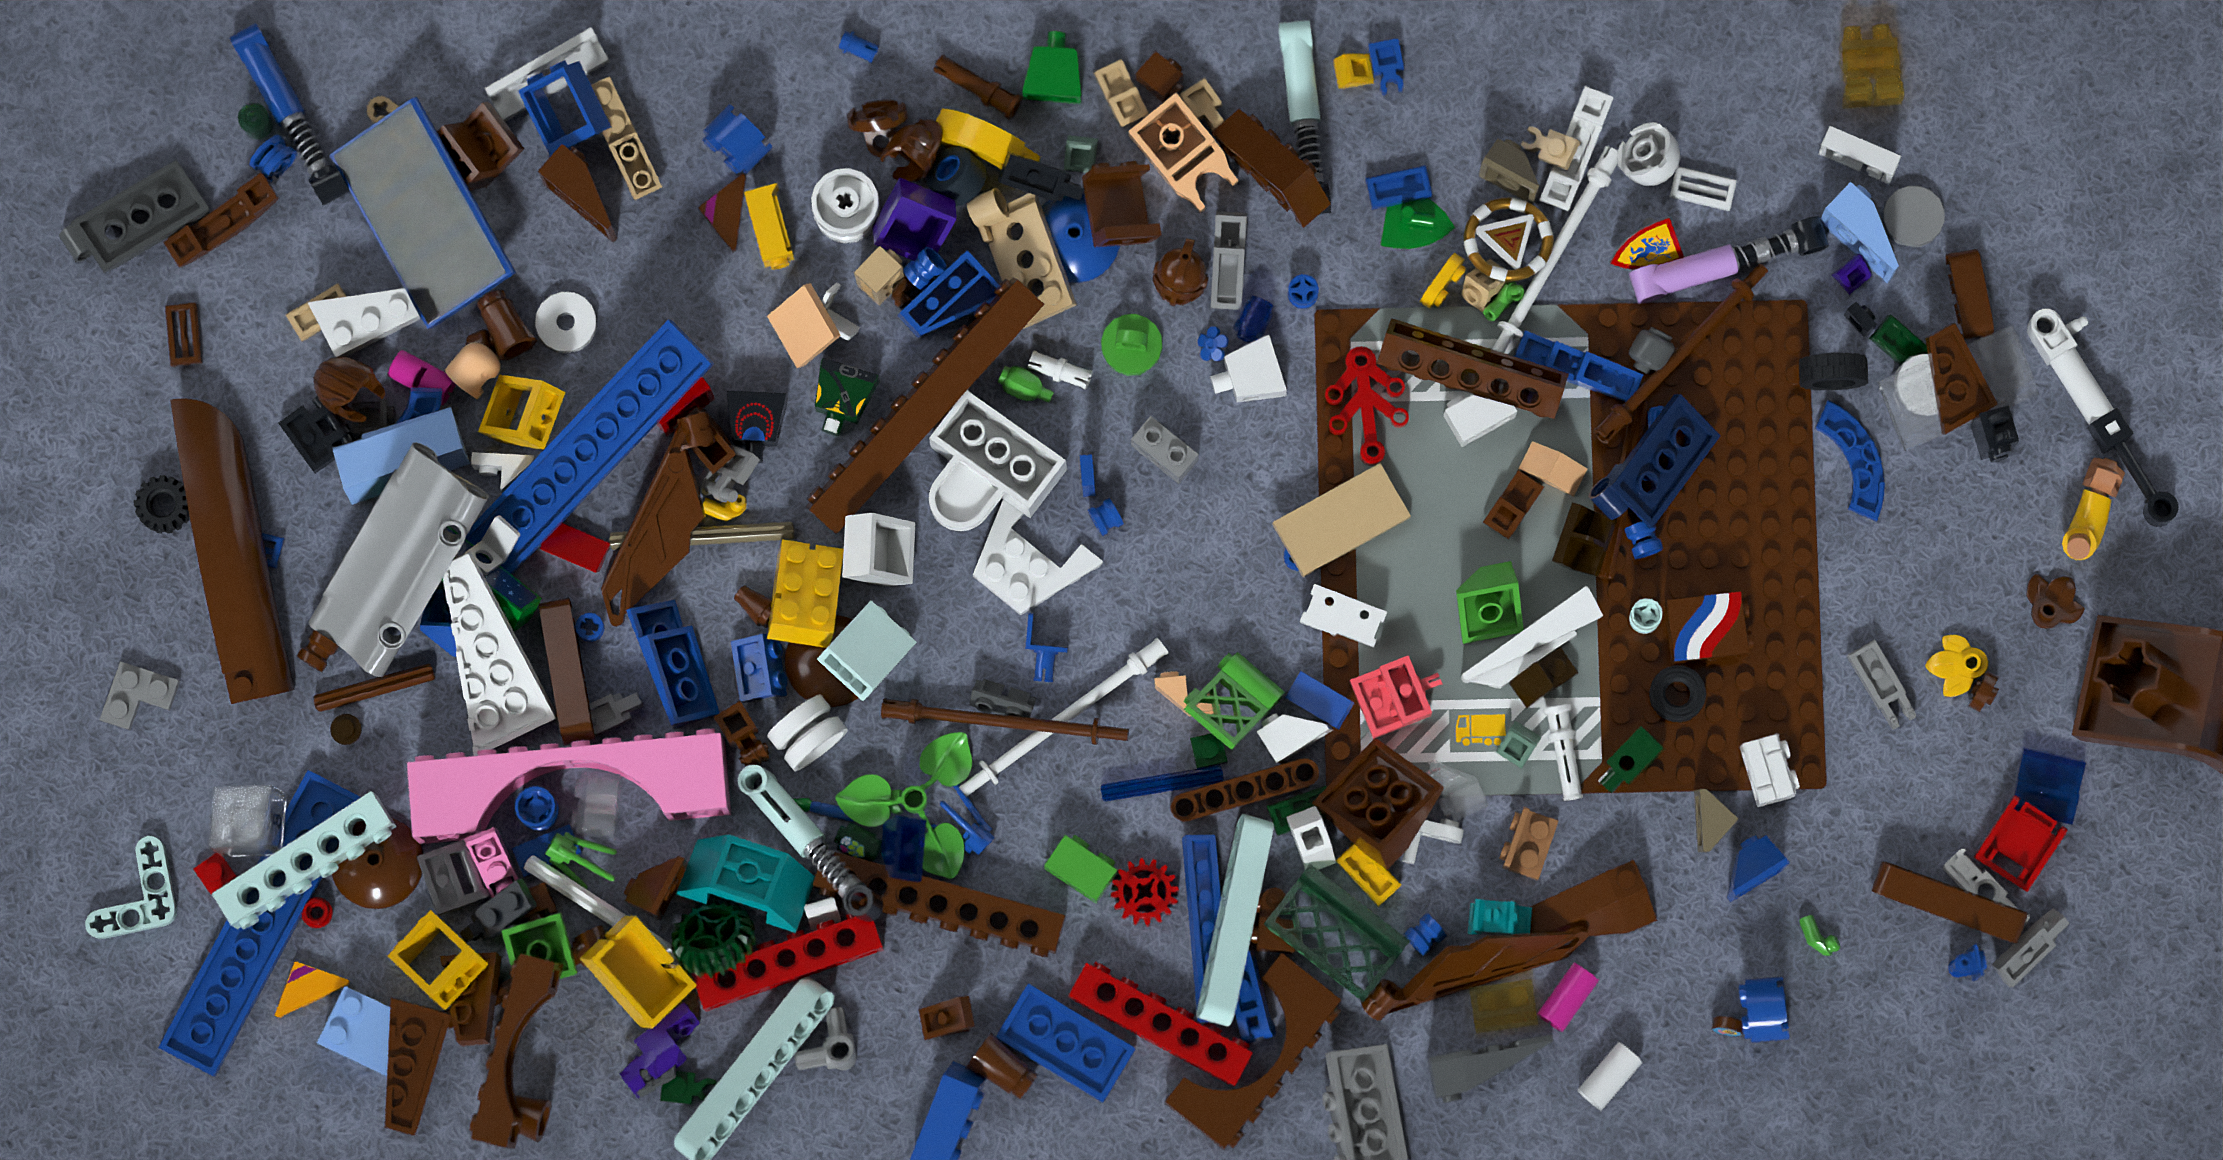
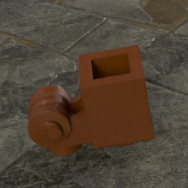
[714,701,770,766]
[1251,888,1297,955]

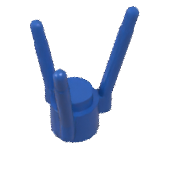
[931,785,995,855]

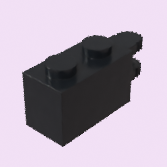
[1970,405,2019,463]

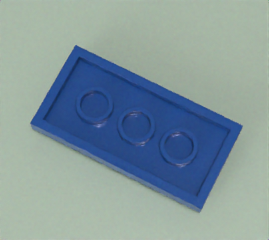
[996,983,1136,1103]

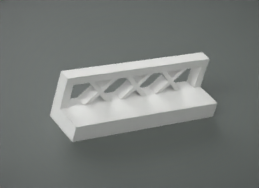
[485,28,610,122]

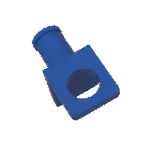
[1025,613,1069,682]

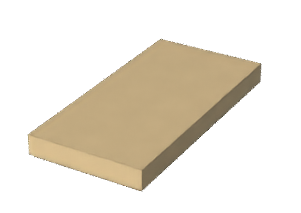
[1272,463,1411,577]

